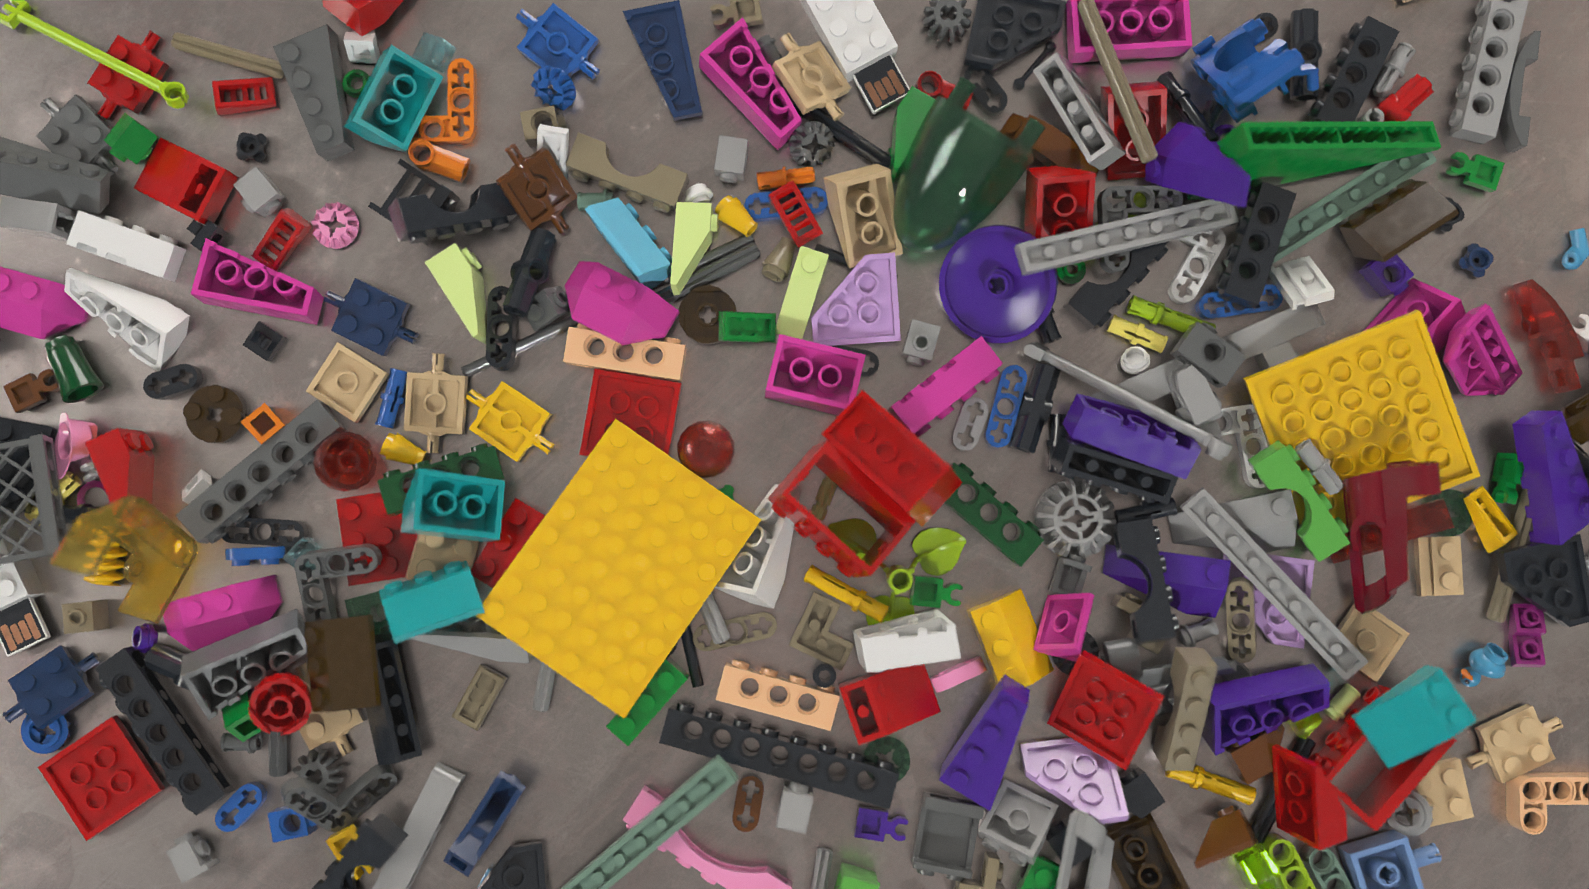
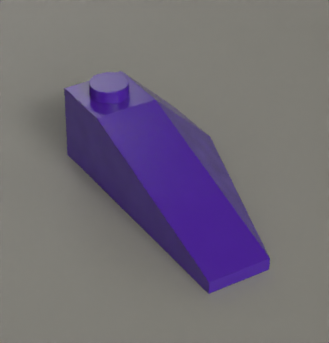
[1145,122,1251,207]
[1102,544,1231,618]

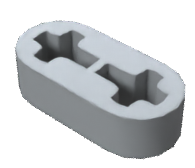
[951,397,988,452]

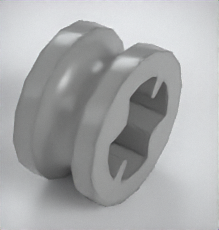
[79,462,100,482]

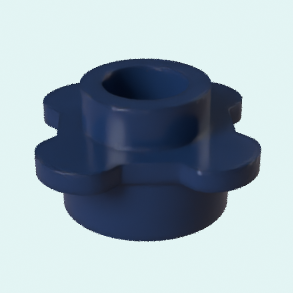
[1458,243,1494,278]

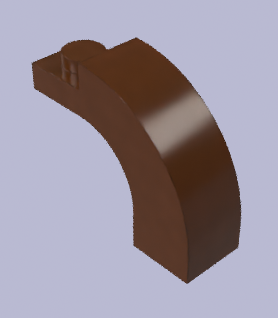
[996,113,1099,175]

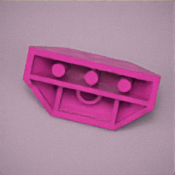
[565,261,679,345]
[0,267,88,340]
[1443,304,1523,396]
[161,575,283,651]

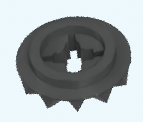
[789,121,835,167]

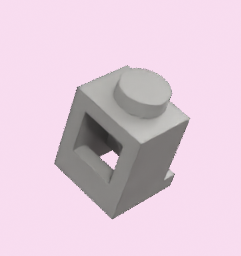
[166,832,220,883]

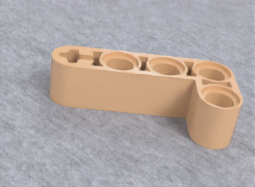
[1506,772,1589,835]

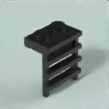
[368,159,460,246]

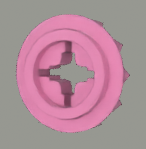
[311,202,359,249]

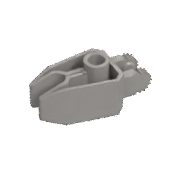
[1169,363,1222,438]

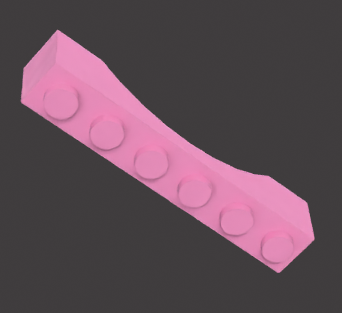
[622,785,792,889]

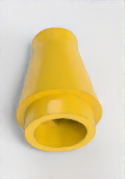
[715,195,758,237]
[380,432,426,465]

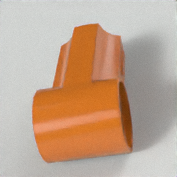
[408,139,470,183]

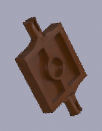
[496,144,577,233]

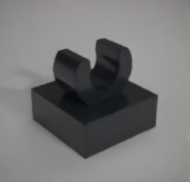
[186,220,228,251]
[243,321,286,362]

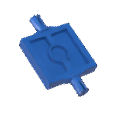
[516,3,600,80]

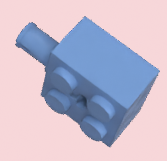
[1337,829,1442,889]

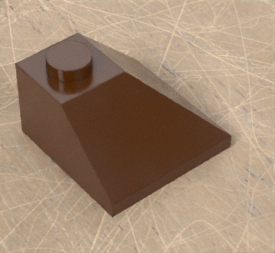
[1194,805,1258,869]

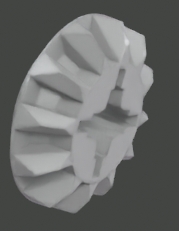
[1387,789,1434,836]

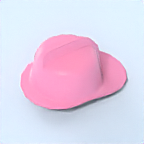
[54,412,98,479]

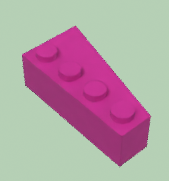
[887,336,1003,438]

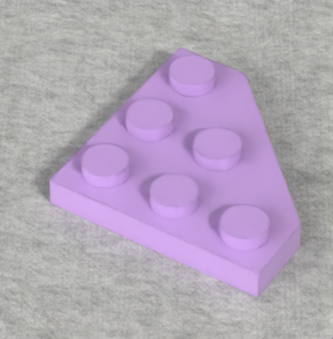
[811,252,901,346]
[1223,553,1315,649]
[1020,738,1129,824]

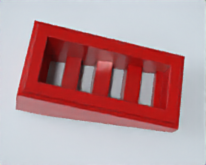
[212,77,277,115]
[768,180,823,249]
[252,208,313,272]

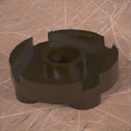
[678,285,737,345]
[183,385,247,443]

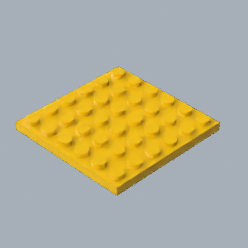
[1243,310,1480,526]

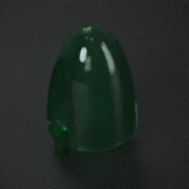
[893,76,1046,253]

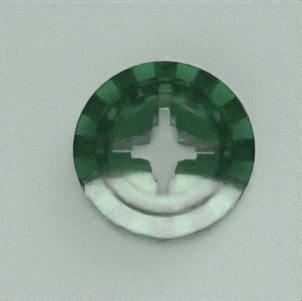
[1424,489,1472,536]
[864,736,910,782]

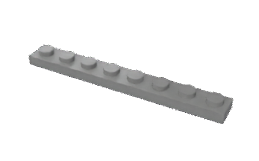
[1014,199,1239,276]
[1180,487,1369,681]

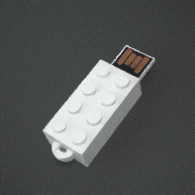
[799,0,910,114]
[0,510,51,657]

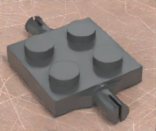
[36,94,118,176]

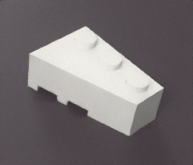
[66,210,187,282]
[853,608,961,673]

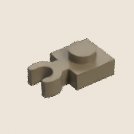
[710,0,764,29]

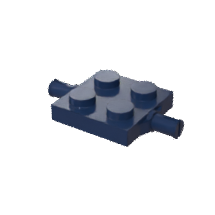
[324,278,419,356]
[2,645,101,729]

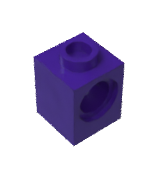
[1359,255,1415,298]

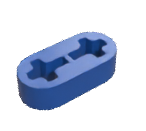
[215,781,267,832]

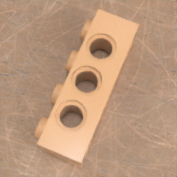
[563,323,687,383]
[716,659,840,731]

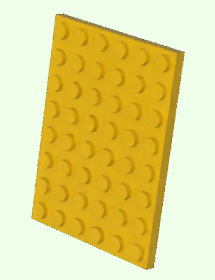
[476,419,761,718]

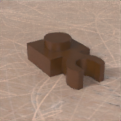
[3,369,60,413]

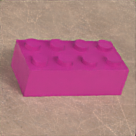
[1065,0,1193,63]

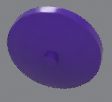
[939,225,1058,343]

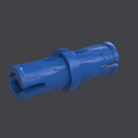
[375,368,407,429]

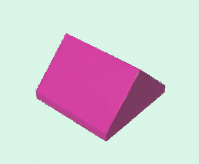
[1033,593,1094,662]

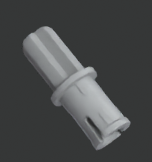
[1372,42,1416,99]
[1294,439,1344,495]

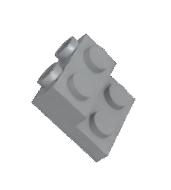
[978,779,1059,866]

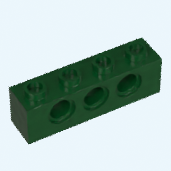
[377,443,505,517]
[945,462,1044,567]

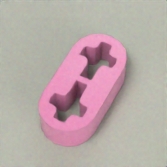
[930,656,987,693]

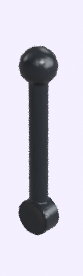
[1013,41,1056,91]

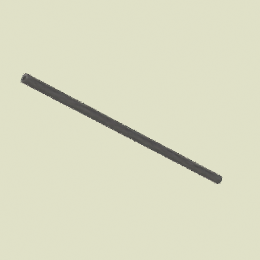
[461,234,755,377]

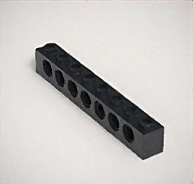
[659,702,899,809]

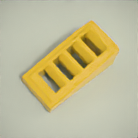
[1463,485,1518,553]

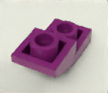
[1508,604,1547,668]

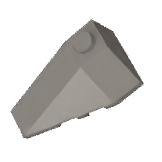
[1167,489,1298,553]
[410,602,531,663]

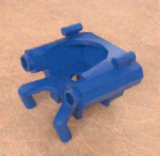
[1190,18,1319,123]

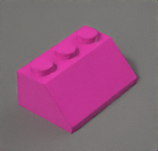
[1363,278,1466,355]
[765,334,866,416]

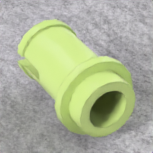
[1323,683,1361,721]

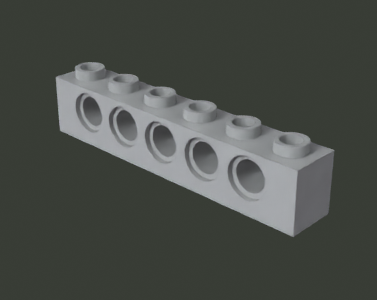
[1449,0,1529,144]

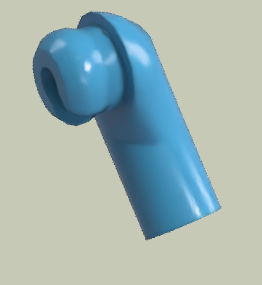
[1562,228,1589,270]

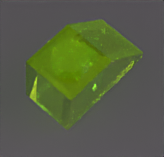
[1234,843,1282,889]

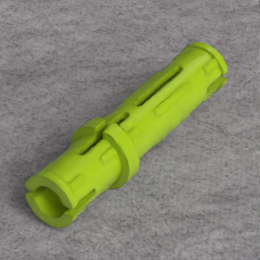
[1126,295,1216,333]

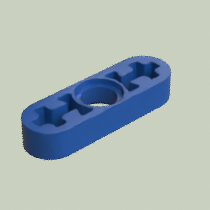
[744,187,828,222]
[1195,284,1283,320]
[984,365,1027,448]

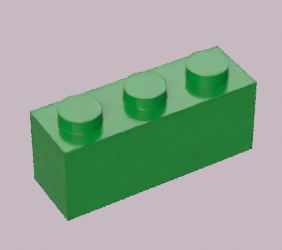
[606,657,690,746]

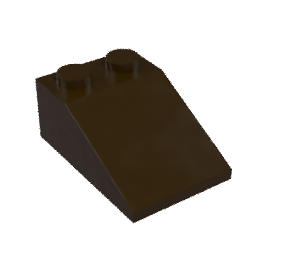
[1106,813,1190,889]

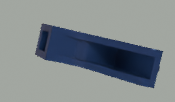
[443,770,526,877]

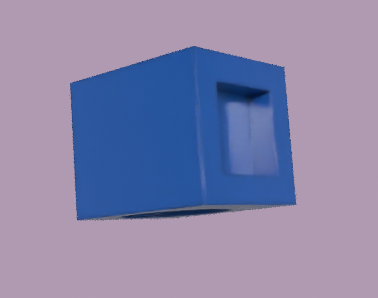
[267,804,318,843]

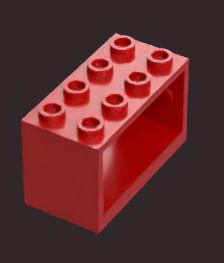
[822,390,962,527]
[767,440,916,578]
[1308,684,1456,832]

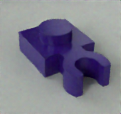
[854,806,908,842]

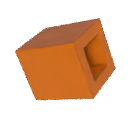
[241,403,285,445]

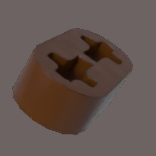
[732,774,764,832]

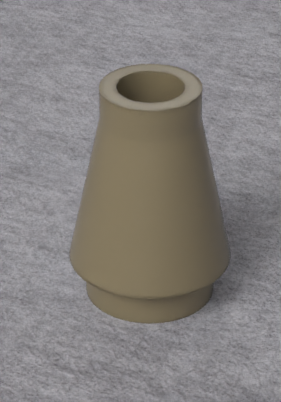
[761,237,797,282]

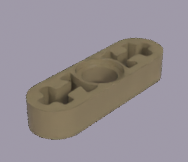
[1225,577,1257,663]
[693,611,777,651]

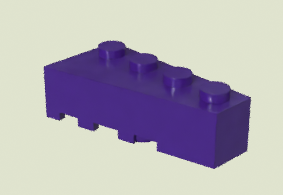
[1062,393,1202,479]
[939,674,1030,811]

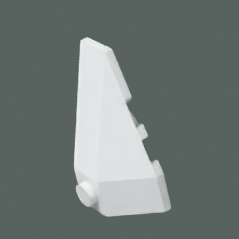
[64,268,190,371]
[715,484,801,609]

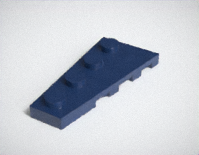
[623,0,703,121]

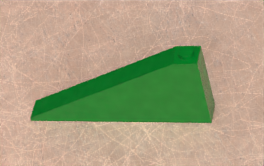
[1186,121,1441,200]

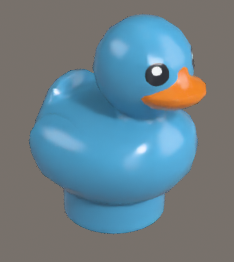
[1459,643,1509,687]

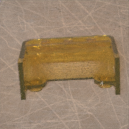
[50,495,198,624]

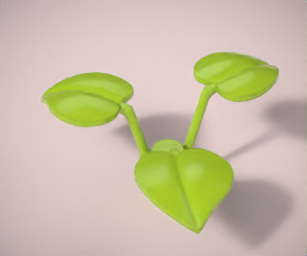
[827,518,966,626]

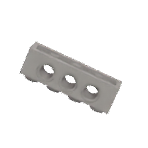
[1033,52,1126,171]

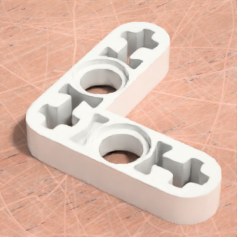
[1155,198,1226,305]
[1221,404,1268,488]

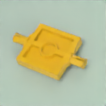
[465,381,555,462]

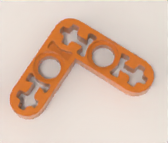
[409,58,477,145]

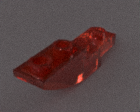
[1513,279,1585,393]
[1330,498,1454,564]

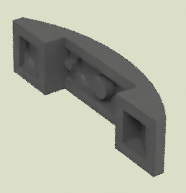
[1499,31,1541,153]

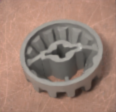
[1034,479,1116,558]

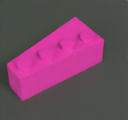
[699,17,802,150]
[191,238,324,325]

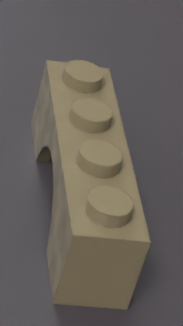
[566,132,689,213]
[1153,647,1218,771]

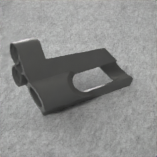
[1101,637,1253,717]

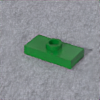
[719,311,776,343]

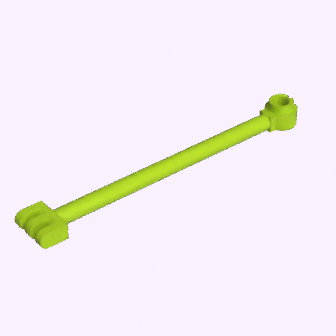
[0,0,189,109]

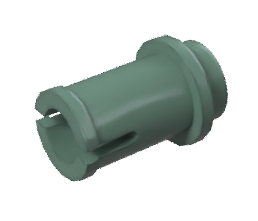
[577,189,615,211]

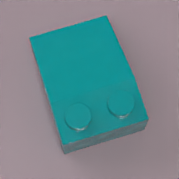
[1352,665,1477,768]

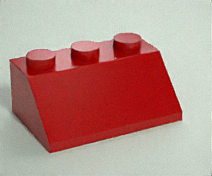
[1024,166,1096,239]

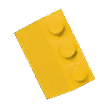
[967,588,1054,687]

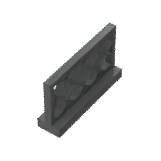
[0,434,70,565]

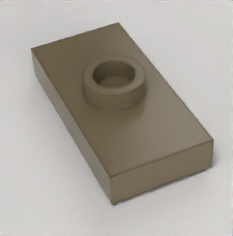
[451,664,508,731]

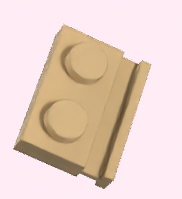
[1413,536,1464,596]

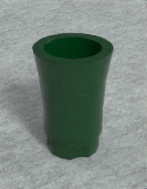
[44,335,104,403]

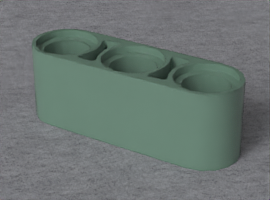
[1299,843,1353,889]

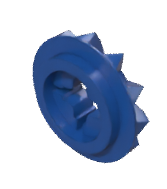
[531,66,576,111]
[21,714,71,754]

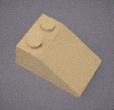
[823,164,903,268]

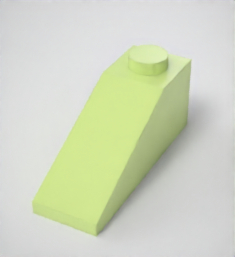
[670,202,719,295]
[776,246,829,339]

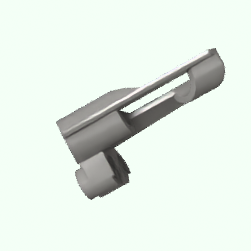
[1056,809,1114,889]

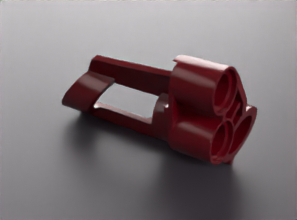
[1342,461,1441,614]

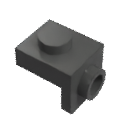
[527,286,570,332]
[1049,554,1092,594]

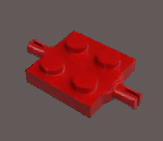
[87,31,170,120]

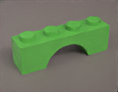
[1248,440,1350,562]

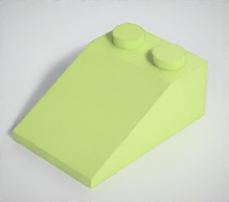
[425,243,487,344]

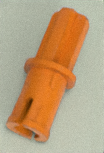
[757,166,815,191]

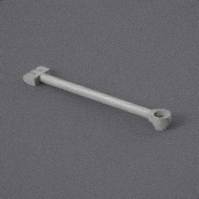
[1024,342,1233,460]

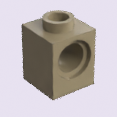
[520,105,567,148]
[62,599,110,634]

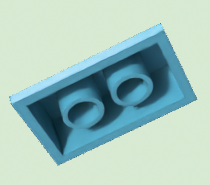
[585,197,672,290]

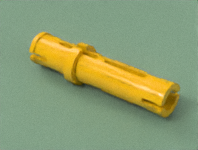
[803,565,890,623]
[1165,765,1256,806]

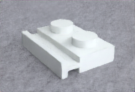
[1269,256,1335,310]

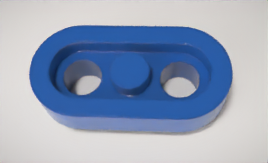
[225,546,286,566]

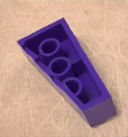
[1512,410,1589,545]
[1202,663,1330,756]

